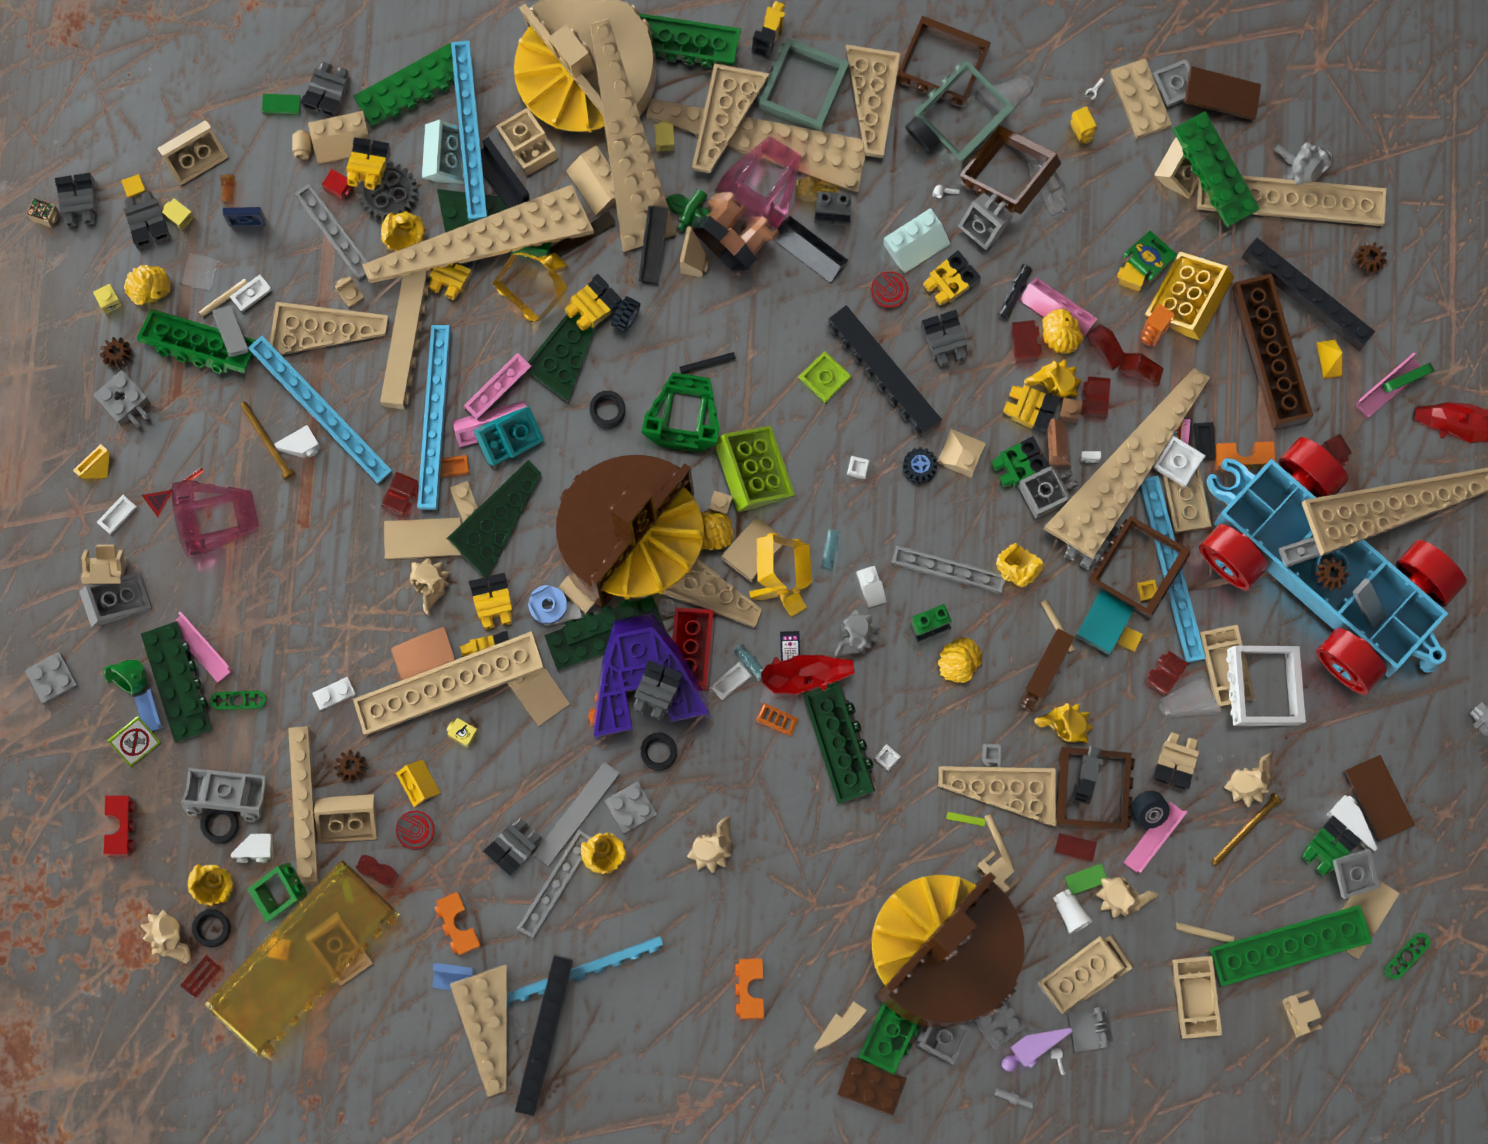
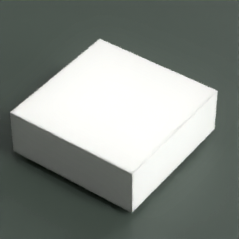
[1080,451,1101,463]
[847,456,870,479]
[874,744,901,772]

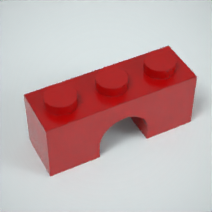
[104,795,135,857]

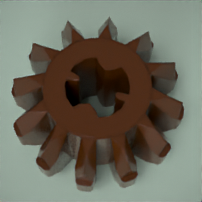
[1354,242,1387,274]
[100,337,133,369]
[1315,557,1350,591]
[334,750,368,783]

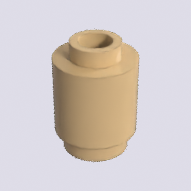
[293,130,311,159]

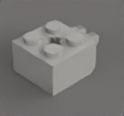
[958,193,1012,250]
[93,370,150,428]
[1018,465,1079,520]

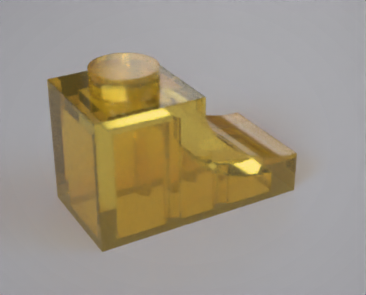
[795,175,839,203]

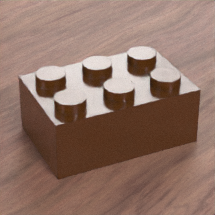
[837,1057,907,1117]

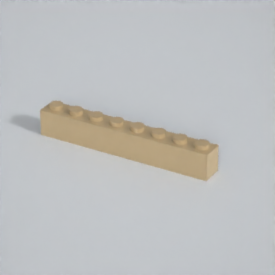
[380,268,433,410]
[288,726,320,885]

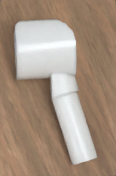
[1085,78,1105,101]
[932,185,960,198]
[1050,1048,1066,1075]

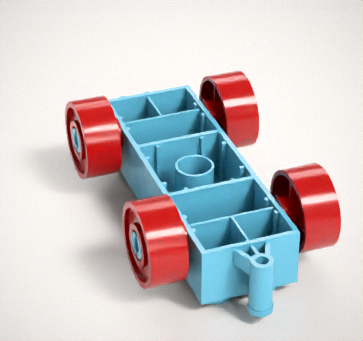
[1199,437,1467,695]

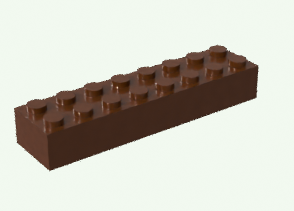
[1232,274,1313,430]

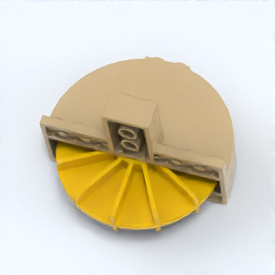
[514,0,657,133]

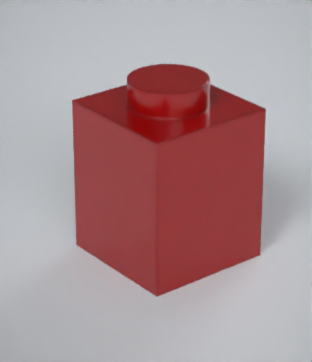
[322,169,353,201]

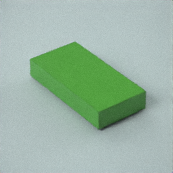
[1065,864,1107,895]

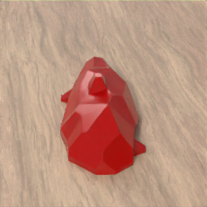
[1414,402,1488,443]
[761,655,855,695]

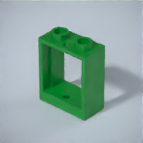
[247,862,309,923]

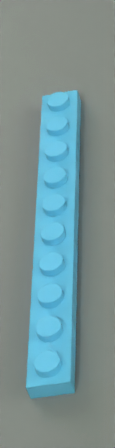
[451,41,487,221]
[417,325,451,509]
[248,336,392,485]
[1140,476,1206,664]
[507,936,663,1007]

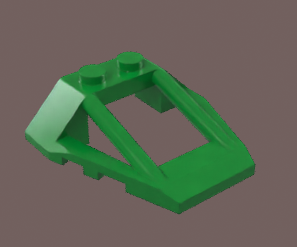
[641,372,720,452]

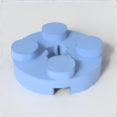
[528,585,567,624]

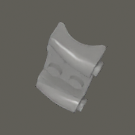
[181,768,267,822]

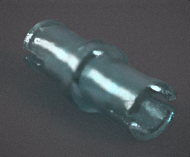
[821,529,840,569]
[734,644,763,681]

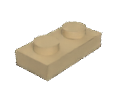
[450,481,478,522]

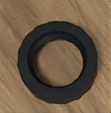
[905,117,940,152]
[589,391,625,428]
[641,733,677,771]
[200,809,239,844]
[192,909,231,947]

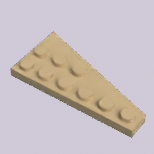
[845,45,901,158]
[269,302,389,355]
[450,964,507,1097]

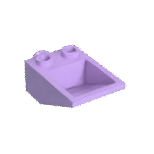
[1002,1028,1072,1071]

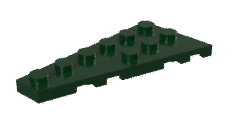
[437,189,508,233]
[526,313,597,403]
[446,460,542,580]

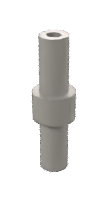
[1274,144,1297,165]
[994,1088,1034,1109]

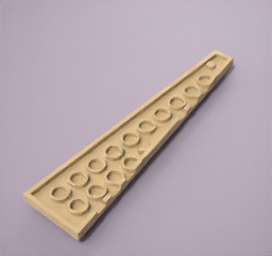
[590,18,676,252]
[646,98,866,195]
[362,185,594,283]
[1044,368,1210,559]
[1302,468,1488,556]

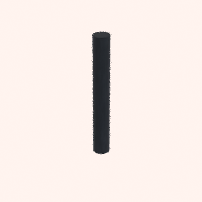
[679,352,736,374]

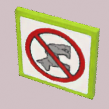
[107,716,161,767]

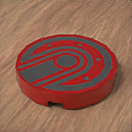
[871,271,909,309]
[396,810,435,850]

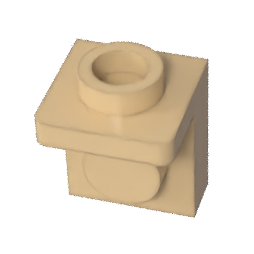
[335,276,365,309]

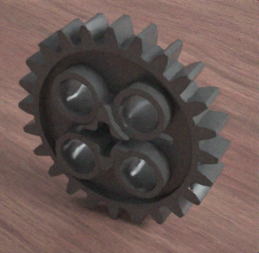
[357,162,418,221]

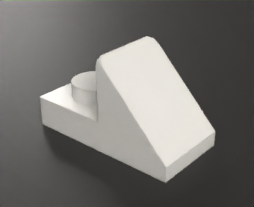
[856,566,887,608]

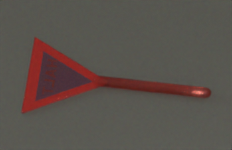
[142,468,203,517]

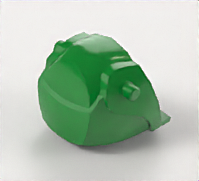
[103,660,147,695]

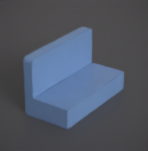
[134,689,165,732]
[432,963,475,991]

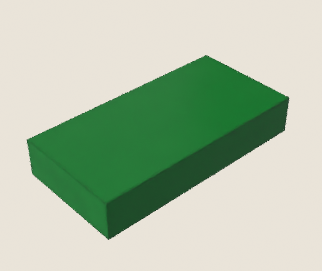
[262,94,301,115]

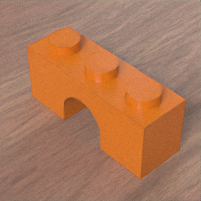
[1139,303,1175,348]
[1215,441,1276,473]
[435,892,482,957]
[735,959,764,1020]

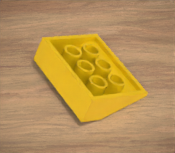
[1145,252,1234,341]

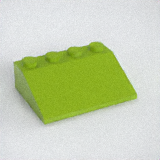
[715,425,795,513]

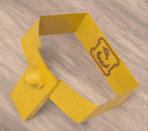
[492,252,568,322]
[749,533,812,602]

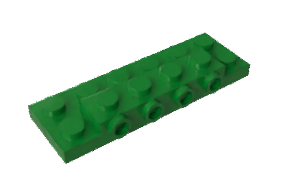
[638,13,741,68]
[353,43,455,128]
[1172,111,1260,227]
[137,309,256,374]
[858,1003,920,1075]

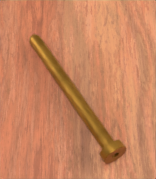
[241,402,295,480]
[1212,793,1283,866]

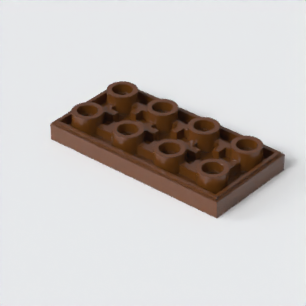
[1184,66,1261,121]
[1344,755,1415,842]

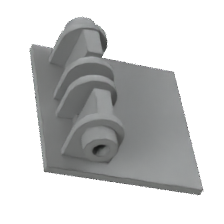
[1068,1007,1114,1053]

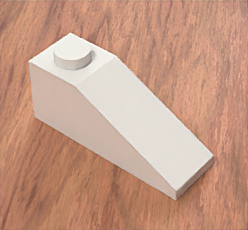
[1327,795,1377,853]

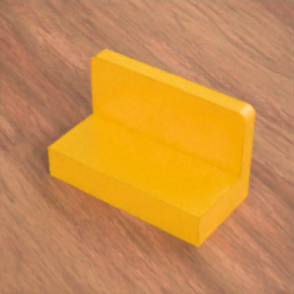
[396,760,440,807]

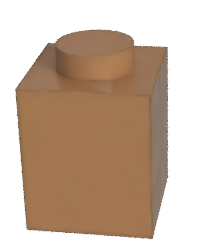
[1058,398,1082,425]

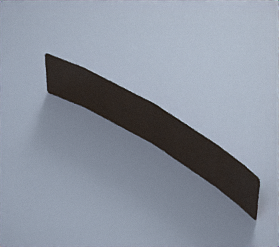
[550,211,616,258]

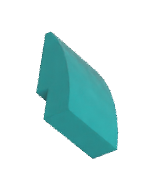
[473,406,544,466]
[1075,589,1134,655]

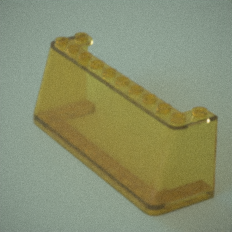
[204,860,399,1059]

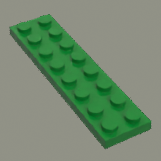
[1209,905,1373,987]

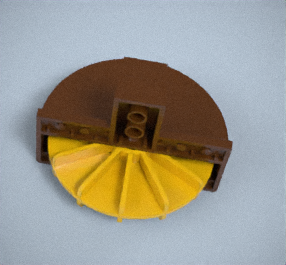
[556,455,704,608]
[872,872,1024,1028]

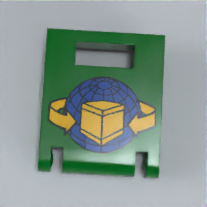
[1123,231,1178,281]

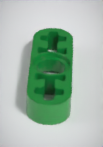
[1382,362,1435,394]
[210,691,267,711]
[1385,933,1430,980]

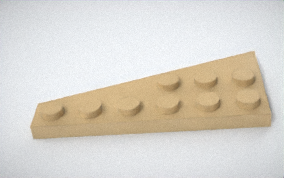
[692,64,769,173]
[663,559,762,628]
[938,766,1056,827]

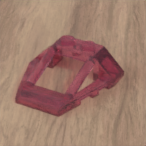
[715,136,802,229]
[172,480,259,557]

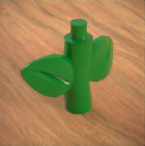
[666,189,710,232]

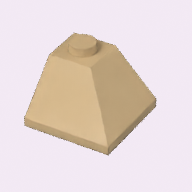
[680,226,709,277]
[937,429,986,478]

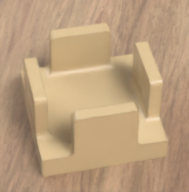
[81,545,127,584]
[975,851,1021,894]
[1282,990,1323,1038]

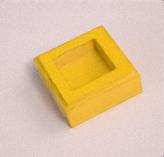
[121,174,146,198]
[1136,579,1158,603]
[781,593,808,618]
[1117,626,1143,652]

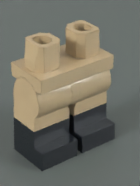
[1151,732,1199,791]

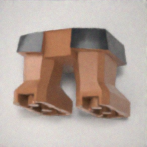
[691,192,779,270]

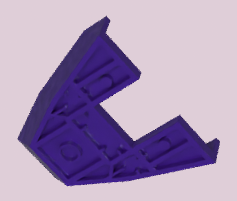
[593,613,711,740]

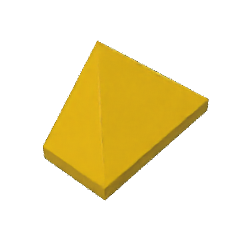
[1316,340,1342,379]
[73,444,110,479]

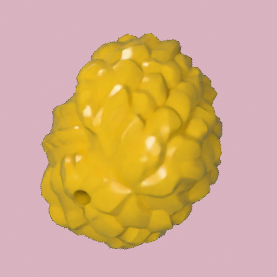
[381,211,425,251]
[124,265,171,305]
[1042,309,1084,354]
[701,510,734,550]
[996,543,1044,587]
[938,637,982,683]
[581,832,627,874]
[187,864,234,906]

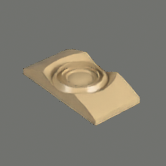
[1200,624,1256,707]
[1173,956,1222,1039]

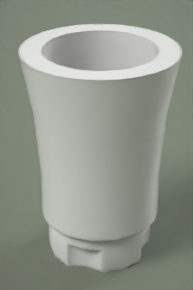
[1053,889,1093,935]

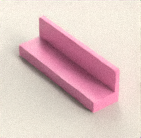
[1020,277,1098,338]
[1355,352,1421,419]
[463,353,531,419]
[452,401,527,447]
[174,611,233,684]
[1123,801,1188,875]

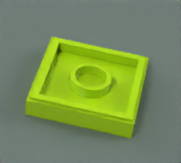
[798,351,852,404]

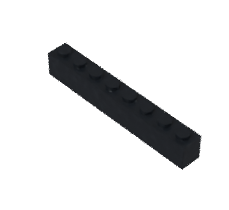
[1242,238,1375,352]
[828,305,942,438]
[515,954,573,1116]

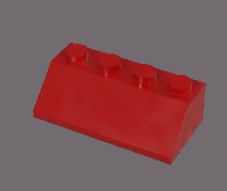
[672,607,716,690]

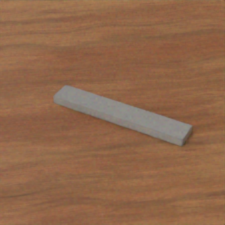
[294,183,368,282]
[891,545,1006,595]
[533,762,620,867]
[517,829,592,940]

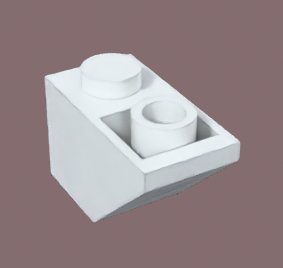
[231,834,273,863]

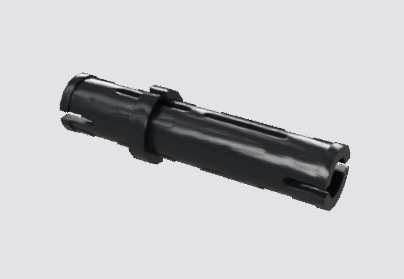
[998,264,1033,319]

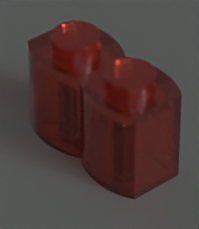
[1081,376,1111,418]
[381,472,419,517]
[1146,651,1189,697]
[355,855,399,888]

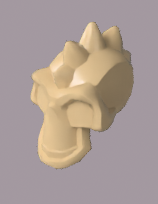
[410,558,450,614]
[1224,753,1273,807]
[687,816,733,873]
[1096,877,1159,918]
[141,910,191,963]

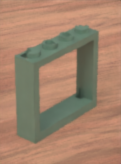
[757,38,849,131]
[914,61,1015,162]

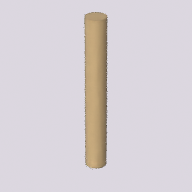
[199,279,247,317]
[1041,599,1076,653]
[985,814,1015,869]
[1175,922,1235,943]

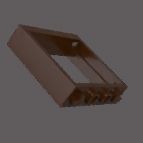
[896,16,991,107]
[959,125,1061,214]
[1090,516,1191,619]
[1019,628,1075,712]
[1056,747,1135,832]

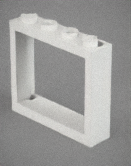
[1226,646,1306,726]

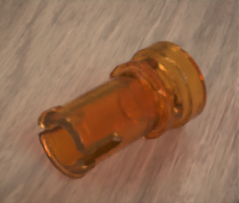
[220,174,235,203]

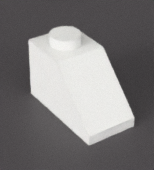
[274,425,321,458]

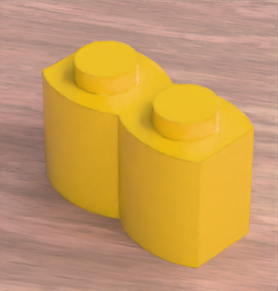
[1069,106,1098,144]

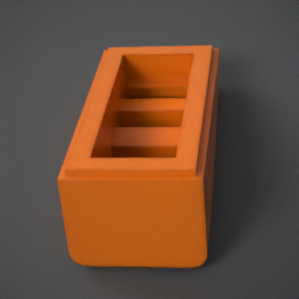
[756,702,799,737]

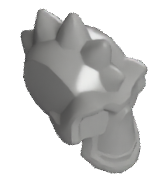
[1292,143,1333,185]
[834,610,881,658]

